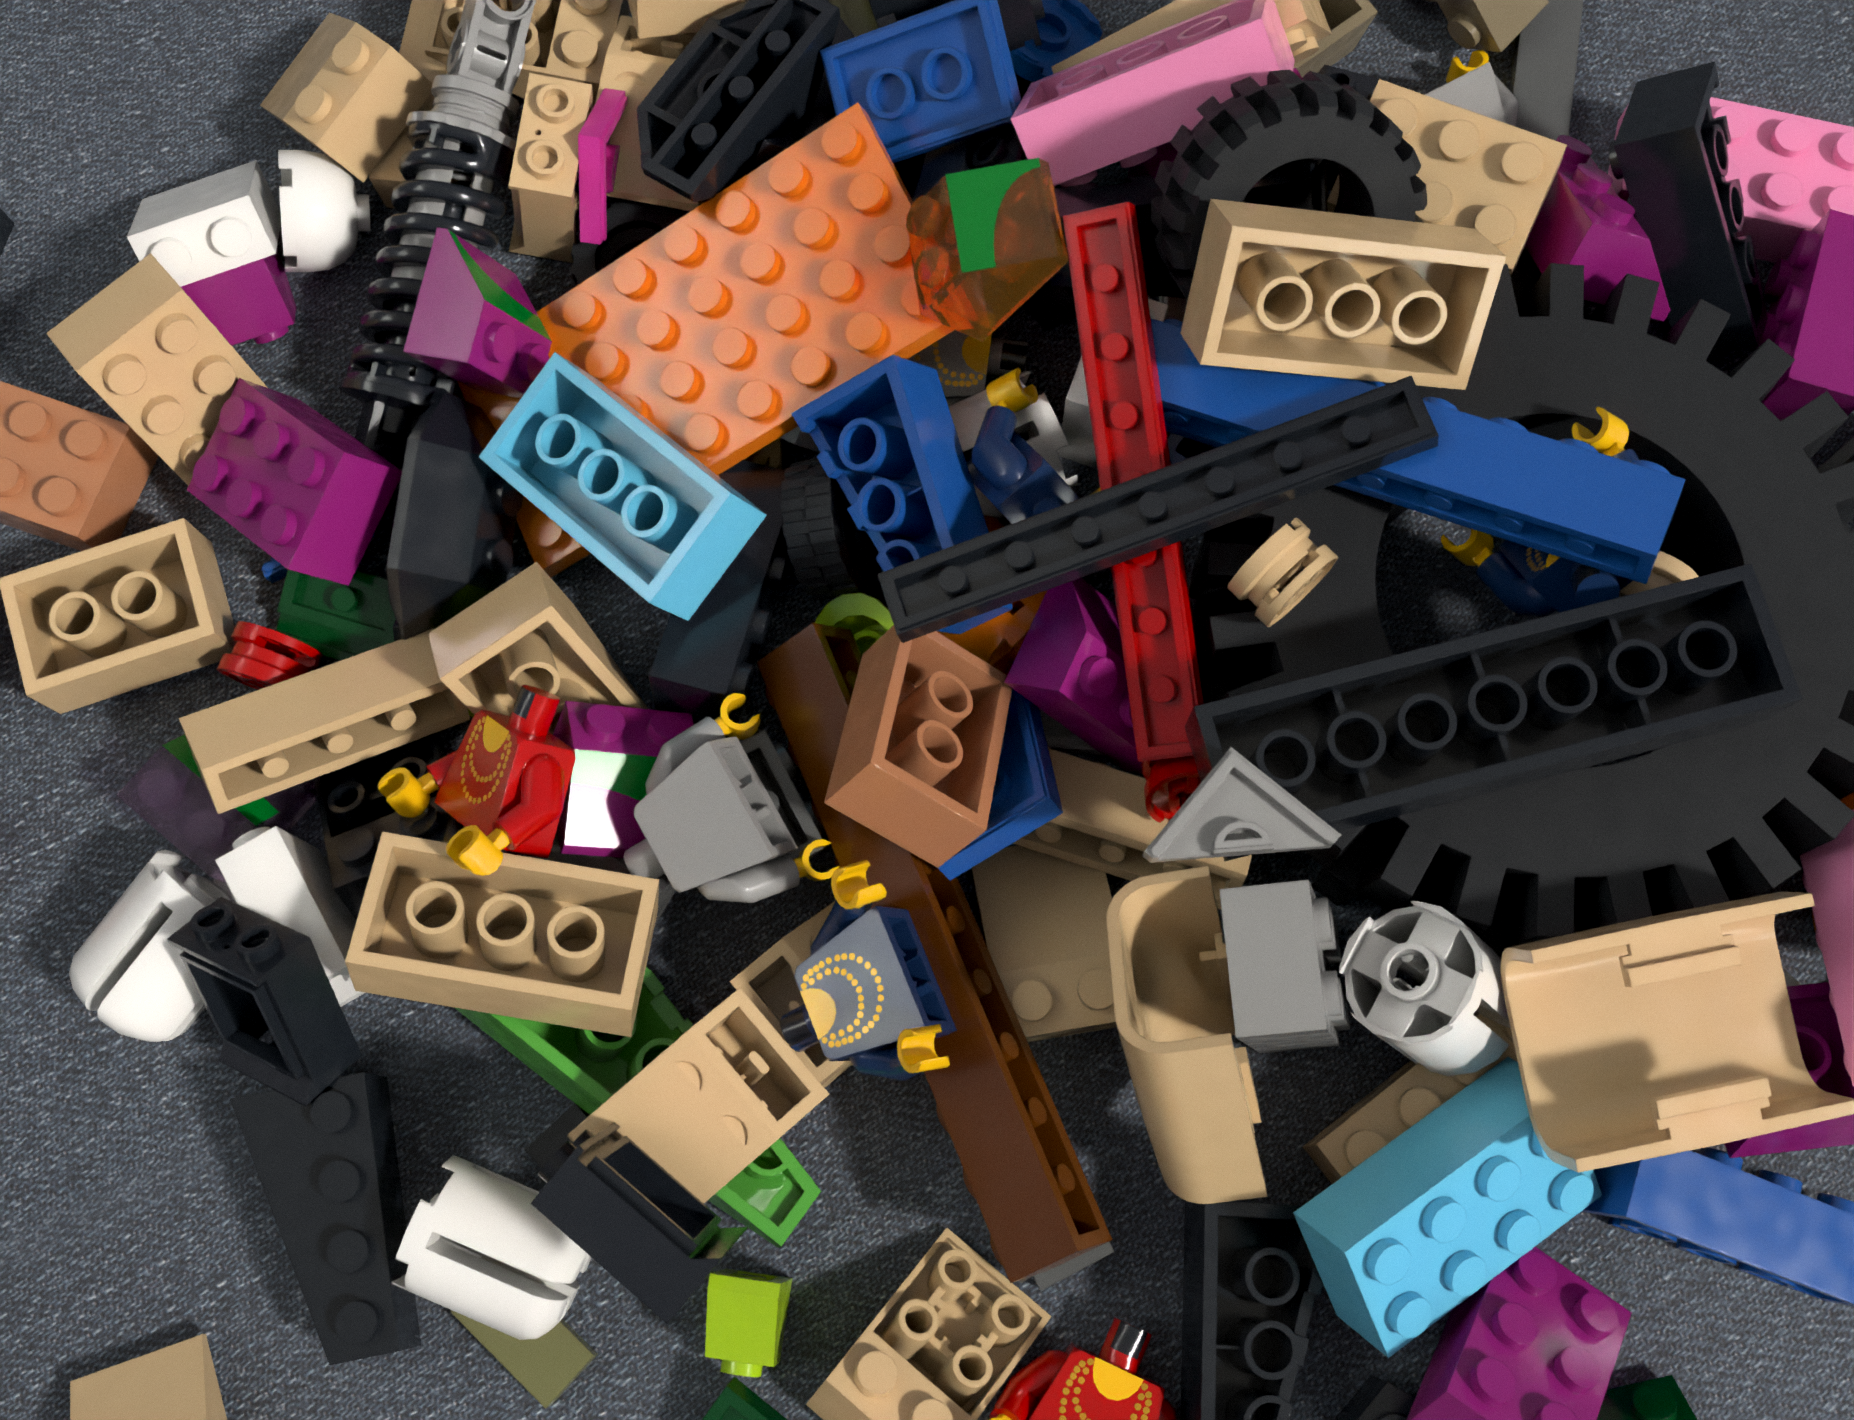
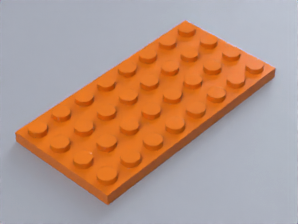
[457,102,974,577]

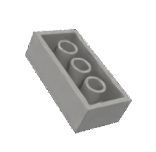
[1219,880,1350,1053]

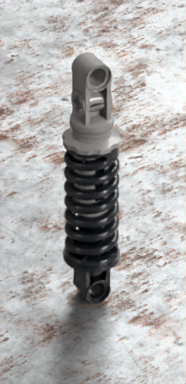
[339,0,536,502]

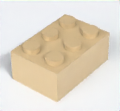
[1327,79,1567,277]
[46,253,268,486]
[0,518,235,714]

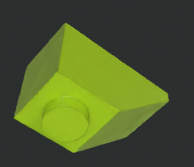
[705,1268,792,1377]

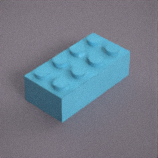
[479,352,767,621]
[1293,1057,1602,1358]

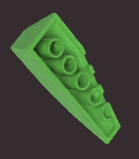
[455,967,821,1248]

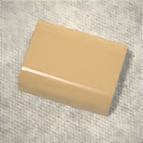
[1106,866,1268,1204]
[1500,891,1854,1173]

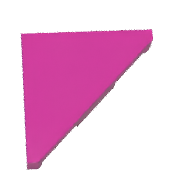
[578,88,628,245]

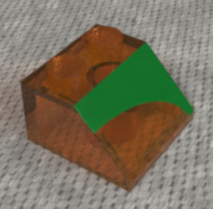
[905,158,1069,342]

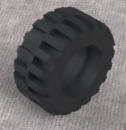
[1151,69,1428,301]

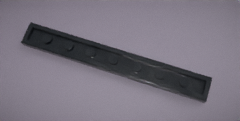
[878,375,1439,643]

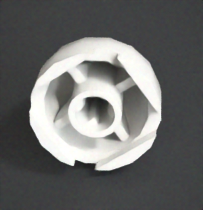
[278,150,370,272]

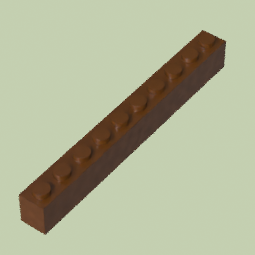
[757,623,1112,1283]

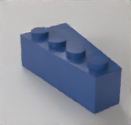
[791,355,1013,634]
[1582,1147,1854,1307]

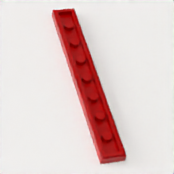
[1063,201,1204,762]

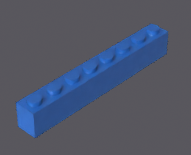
[1151,318,1686,584]

